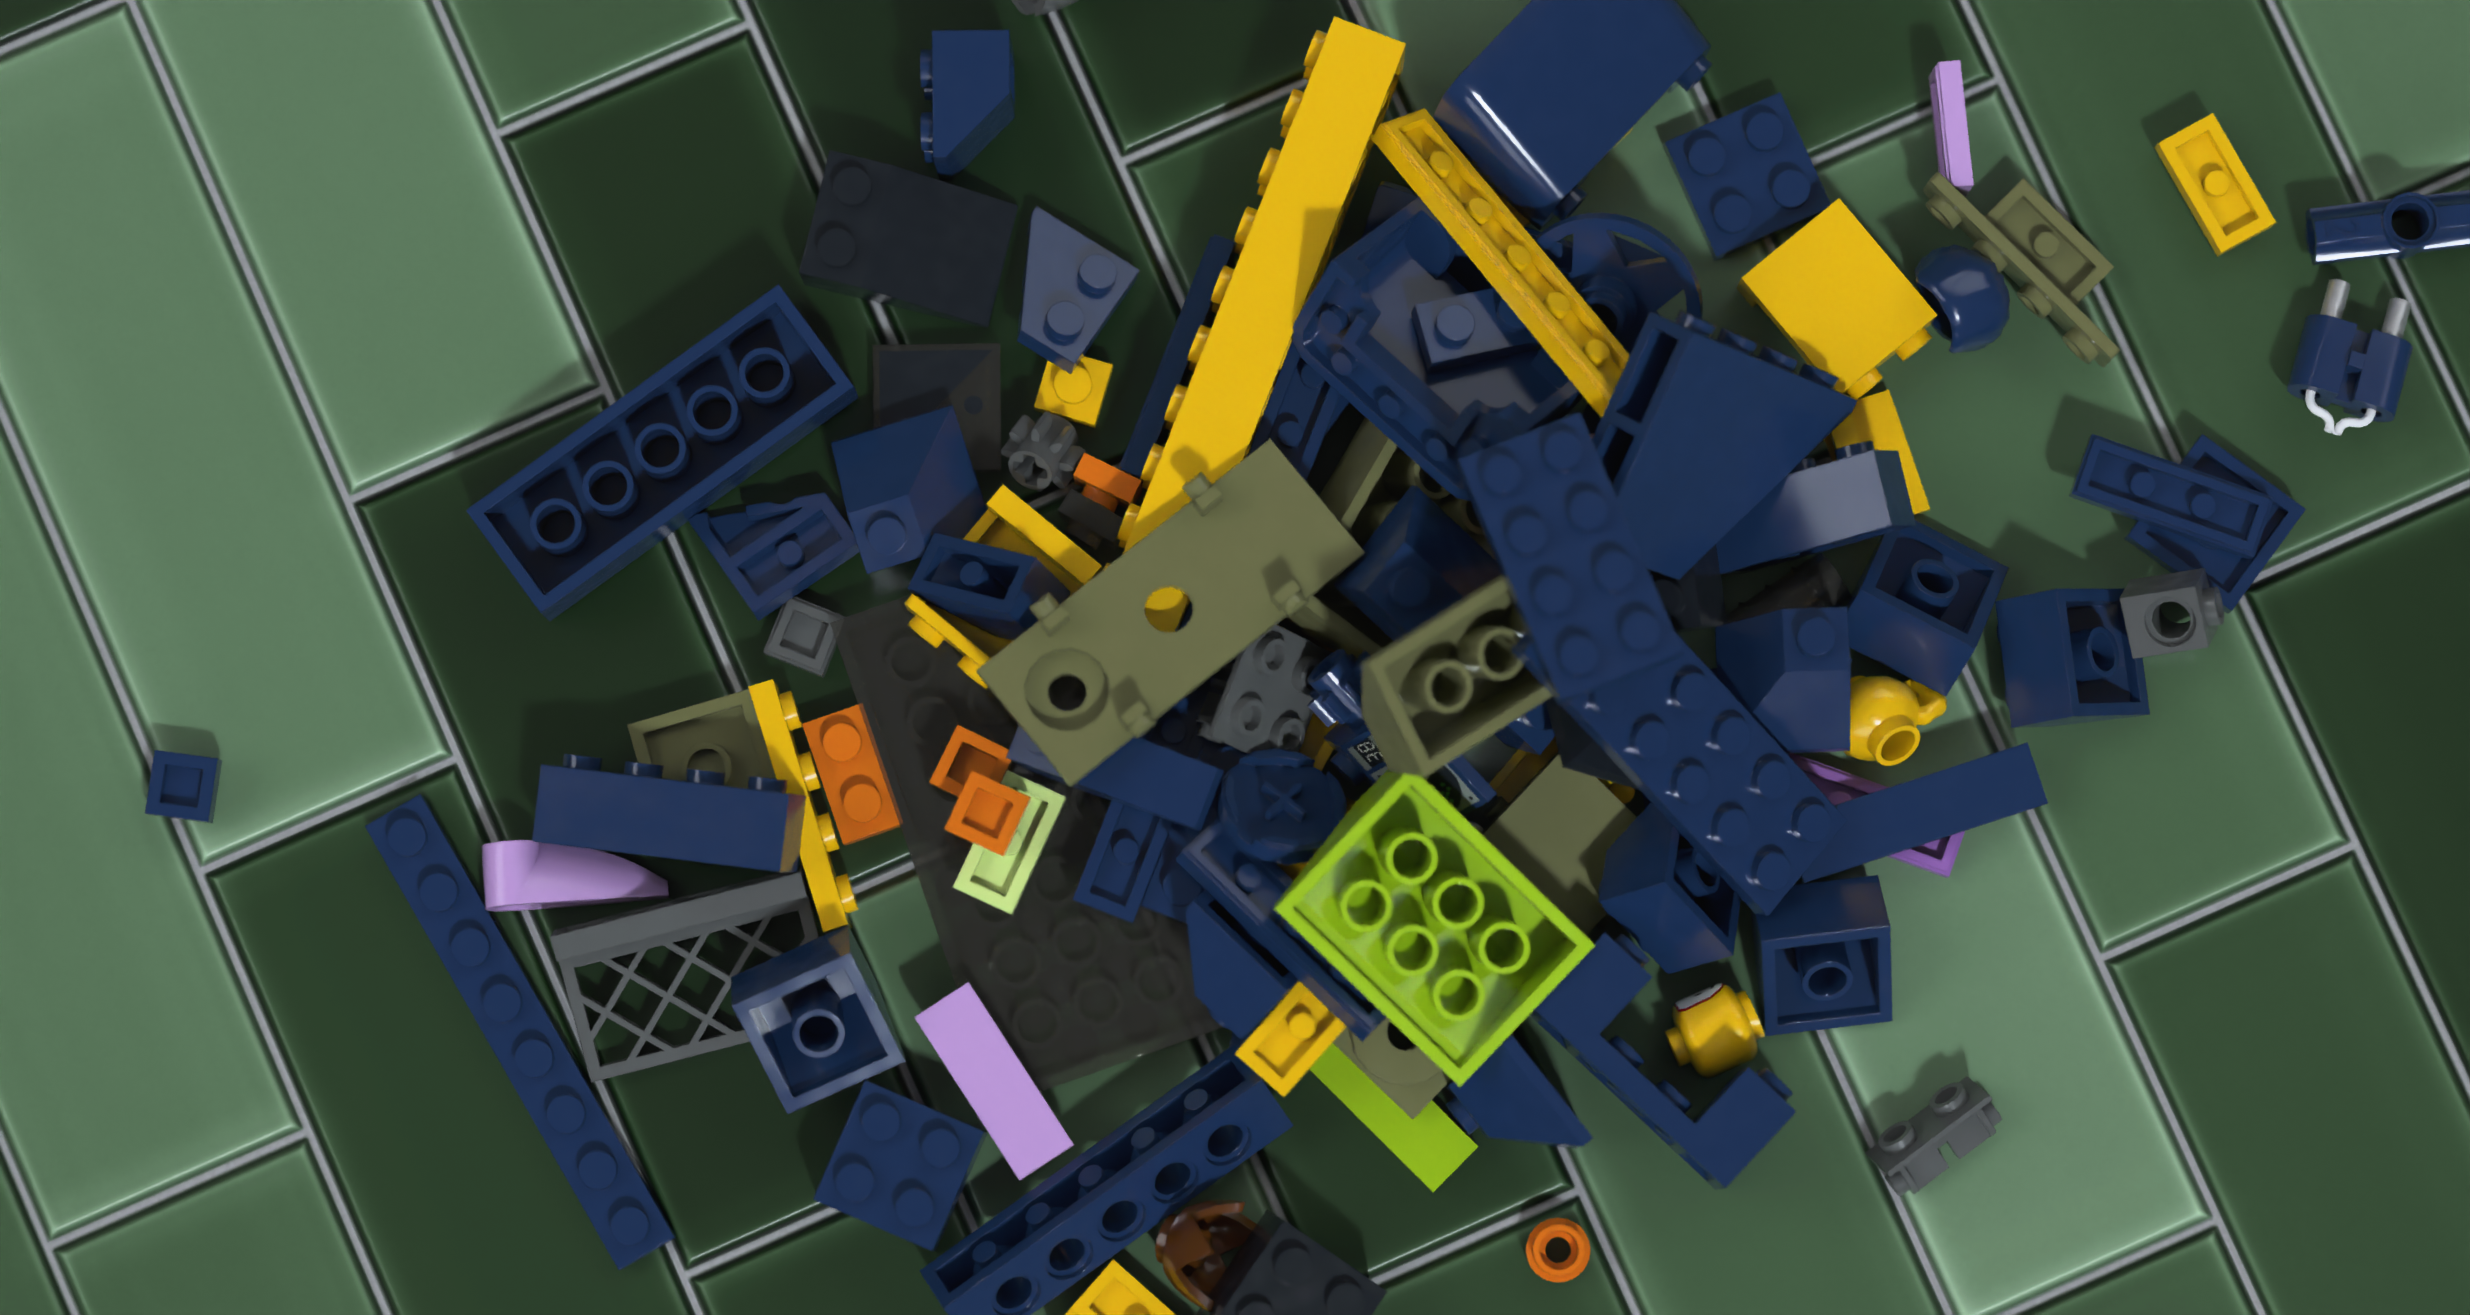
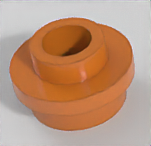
[1526,1218,1590,1282]

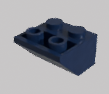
[920,30,1015,181]

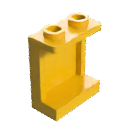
[1736,198,1937,400]
[904,485,1103,689]

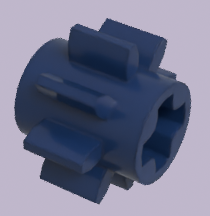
[1307,649,1371,729]

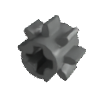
[1001,411,1086,492]

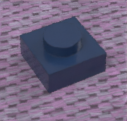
[145,750,222,824]

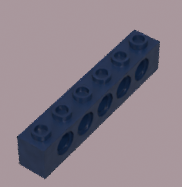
[920,1044,1294,1315]

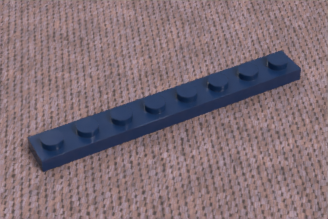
[365,794,677,1270]

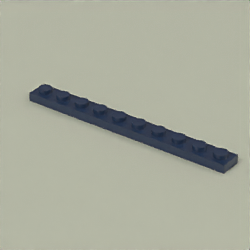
[1073,341,1341,924]

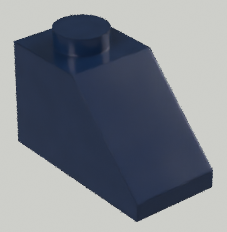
[907,532,1071,641]

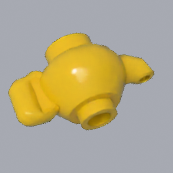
[1843,676,1948,766]

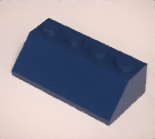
[1333,485,1555,755]

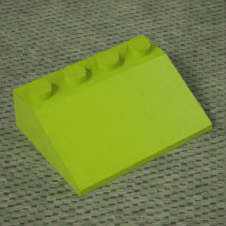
[1273,769,1595,1087]

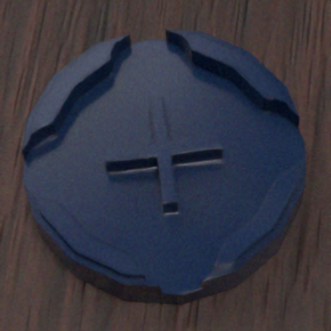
[1216,748,1347,865]

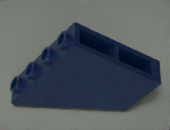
[1592,310,1857,580]

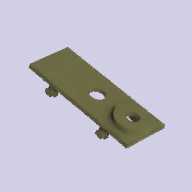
[976,439,1365,788]
[1333,751,1637,1119]

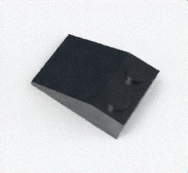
[799,150,1019,329]

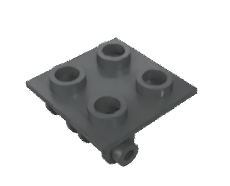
[1196,624,1332,754]

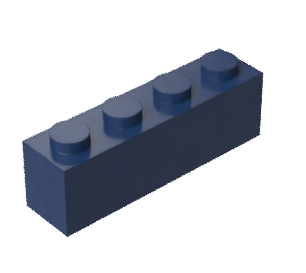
[532,754,806,872]

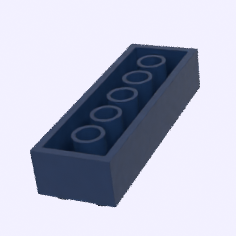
[466,284,859,621]

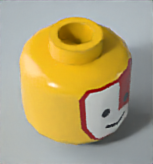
[1664,983,1765,1078]

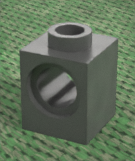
[2120,568,2224,659]

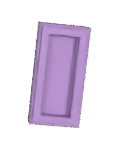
[1929,60,1974,196]

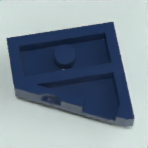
[1017,206,1140,374]
[688,493,859,621]

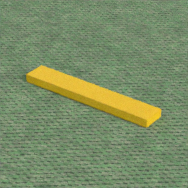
[1371,108,1630,418]

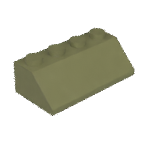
[1362,574,1552,778]

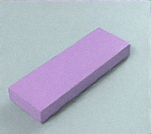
[914,982,1074,1180]

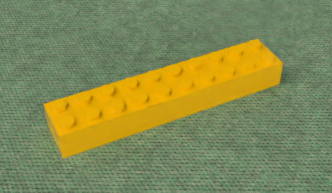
[1104,16,1406,632]

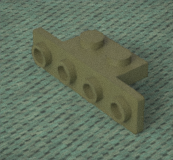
[1923,172,2120,368]

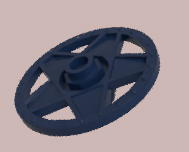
[1534,212,1703,355]

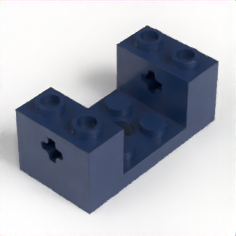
[1529,933,1797,1190]

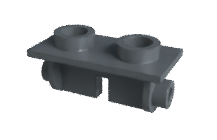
[1865,1077,2003,1197]

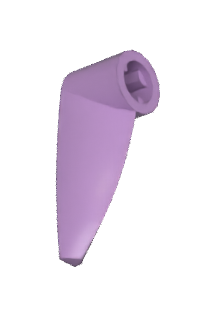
[481,840,669,912]

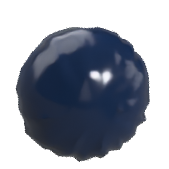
[1914,244,2010,354]

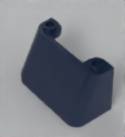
[1433,0,1712,231]
[1292,197,1583,501]

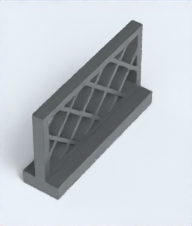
[550,866,820,1082]

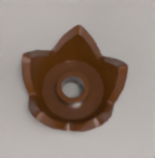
[1155,1200,1257,1312]

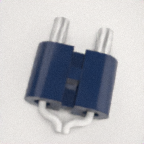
[2287,279,2413,436]

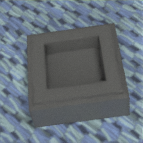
[763,596,848,678]

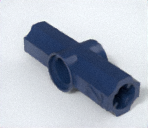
[2305,190,2470,265]

